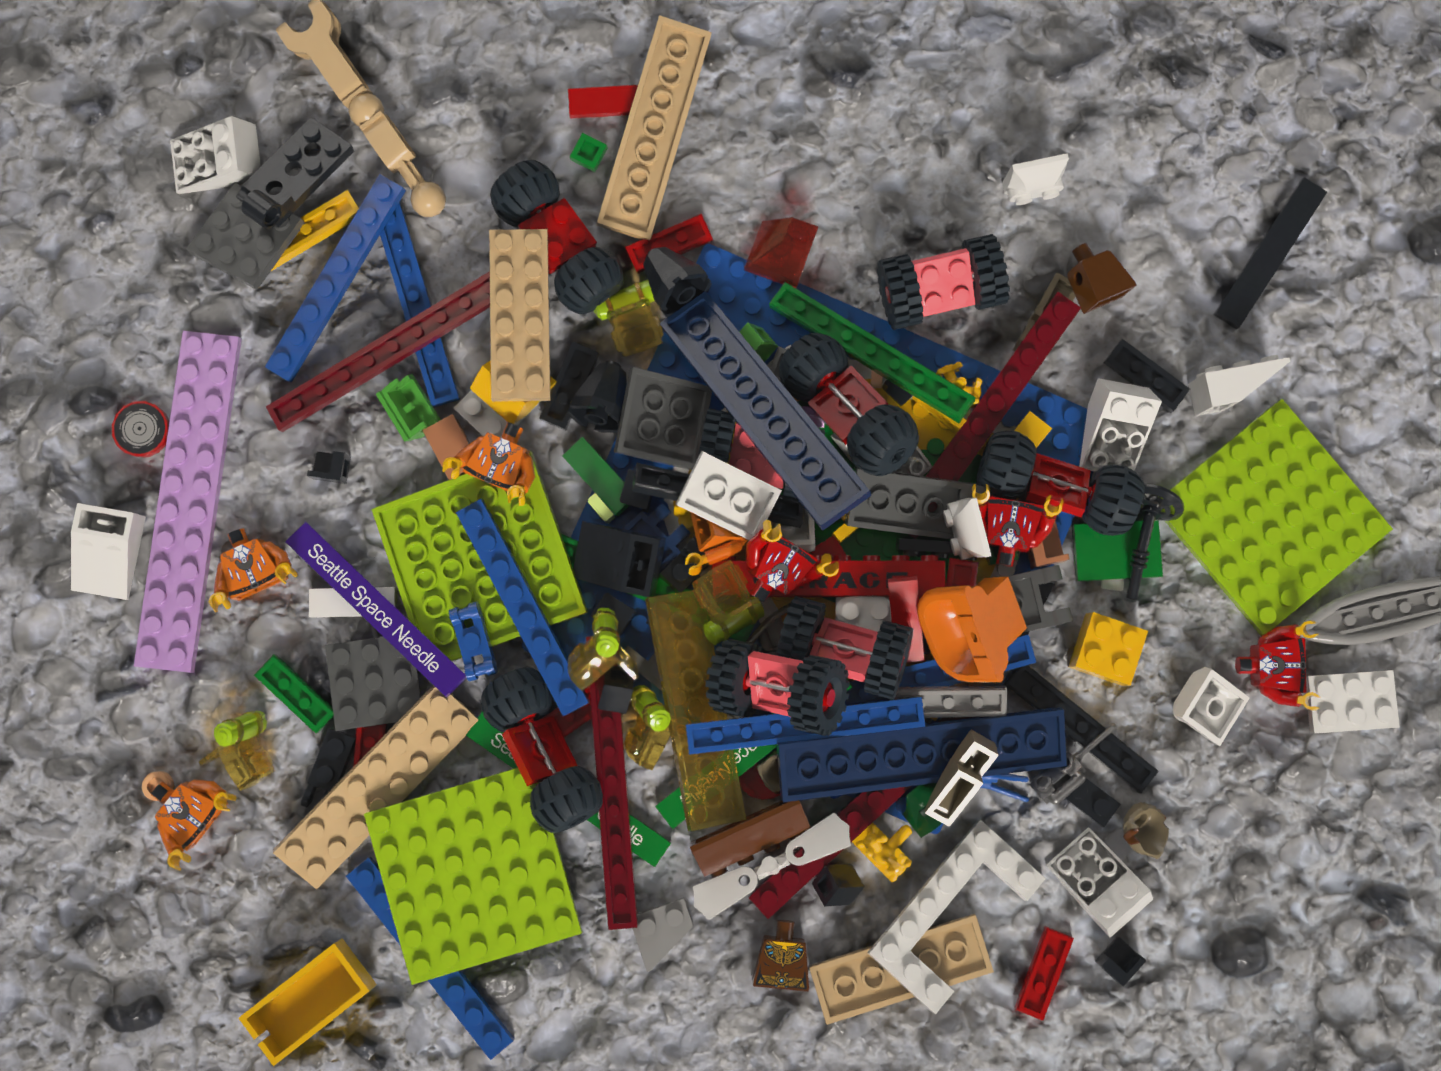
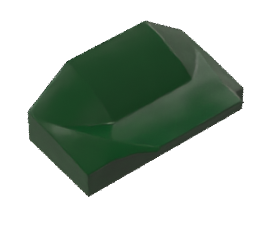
[902,783,942,838]

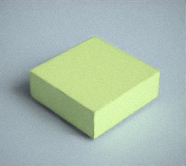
[588,493,616,524]

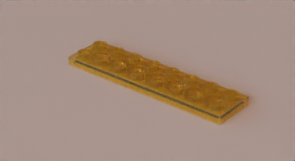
[645,589,747,831]

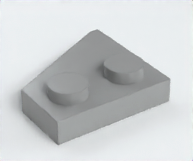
[632,897,693,972]

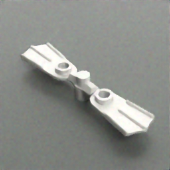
[693,813,851,920]

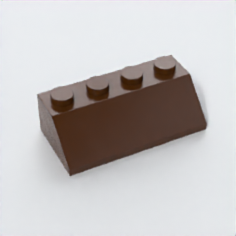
[690,800,811,878]

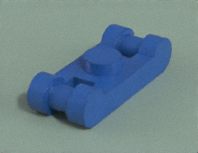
[449,601,498,682]

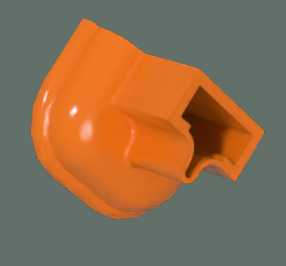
[917,576,1027,682]

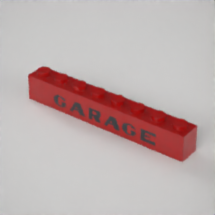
[712,555,945,597]

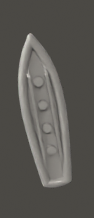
[1299,576,1441,645]

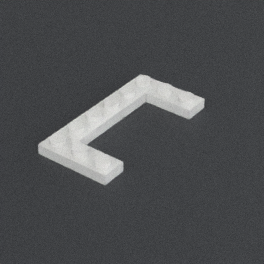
[867,820,1046,1014]

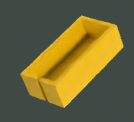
[238,938,377,1066]

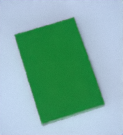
[1072,520,1163,582]

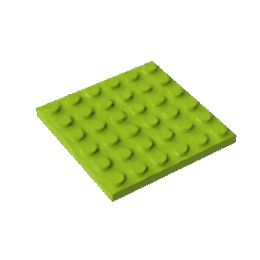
[1160,399,1393,636]
[371,450,588,662]
[364,767,583,985]

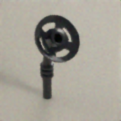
[1126,483,1184,600]

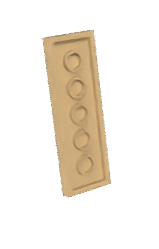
[489,229,551,402]
[809,914,994,1025]

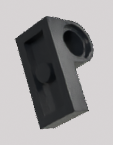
[659,536,710,596]

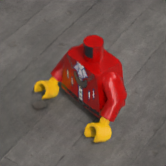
[972,484,1064,567]
[746,520,839,602]
[1235,620,1321,711]

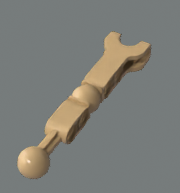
[276,0,446,217]

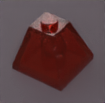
[744,217,818,288]

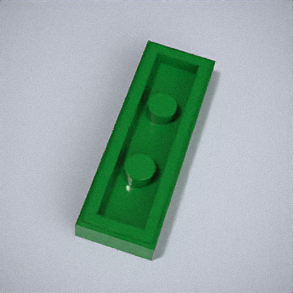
[562,437,630,517]
[254,654,334,734]

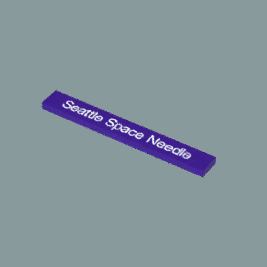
[285,522,467,698]

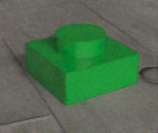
[570,133,608,172]

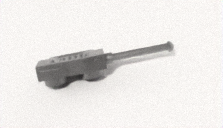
[1029,723,1117,805]

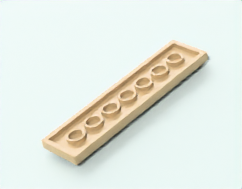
[596,15,712,241]
[273,685,478,890]

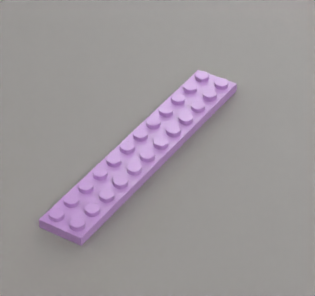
[134,331,242,673]

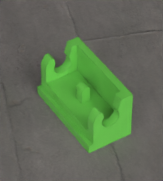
[376,374,441,442]

